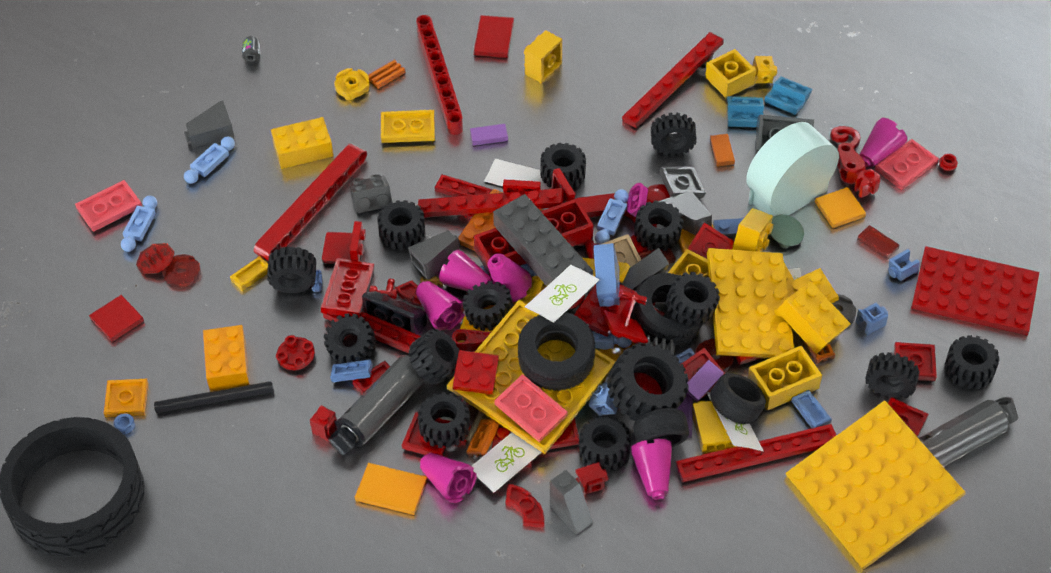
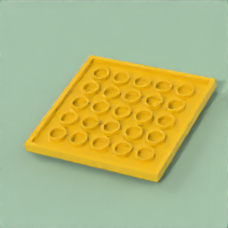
[447,300,615,454]
[785,400,966,570]

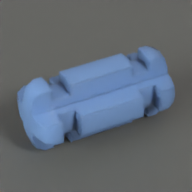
[312,270,322,292]

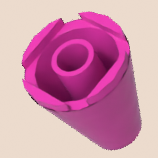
[859,117,907,167]
[439,250,493,291]
[488,254,532,302]
[416,281,465,331]
[631,439,672,499]
[420,453,477,503]

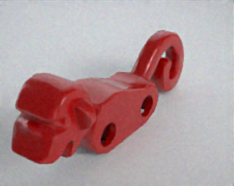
[830,126,880,198]

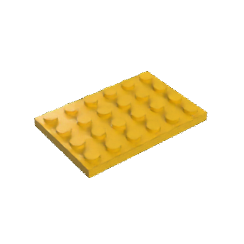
[707,248,794,358]

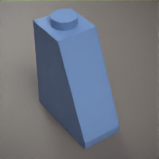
[594,243,620,307]

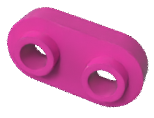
[627,183,648,217]

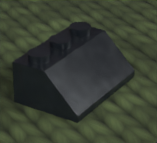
[362,291,427,335]

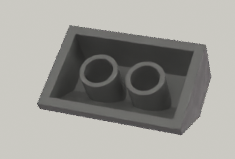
[756,115,814,151]

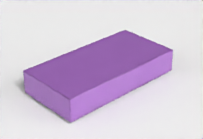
[470,124,508,146]
[687,360,724,402]

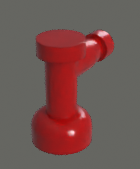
[369,278,397,299]

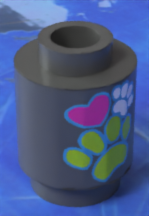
[242,36,260,62]

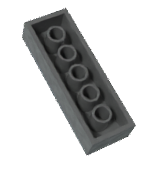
[493,194,593,286]

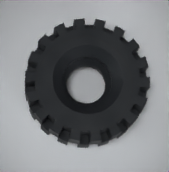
[651,112,697,156]
[462,281,514,331]
[324,313,376,364]
[865,352,920,399]

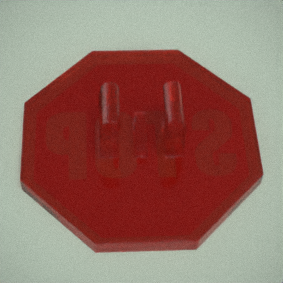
[136,243,175,274]

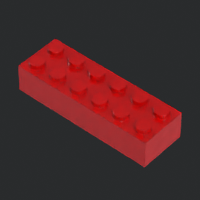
[474,198,594,277]

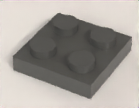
[659,167,706,198]

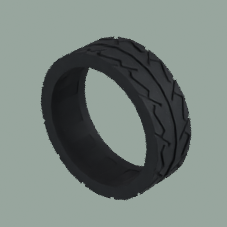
[0,417,145,557]

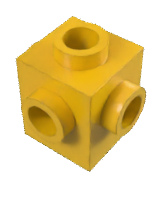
[752,56,777,83]

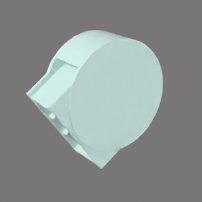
[746,122,839,217]

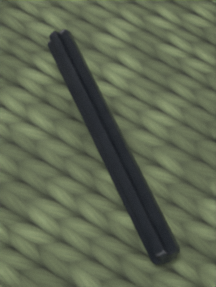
[154,381,274,413]

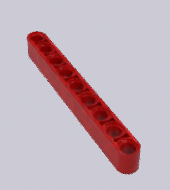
[416,15,463,135]
[254,143,367,260]

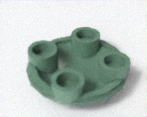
[770,214,804,249]

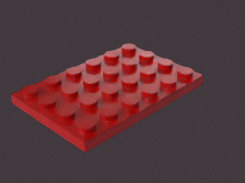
[911,246,1040,336]

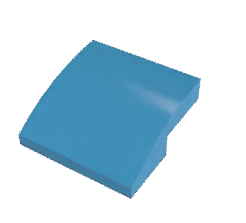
[764,76,812,115]
[727,96,764,127]

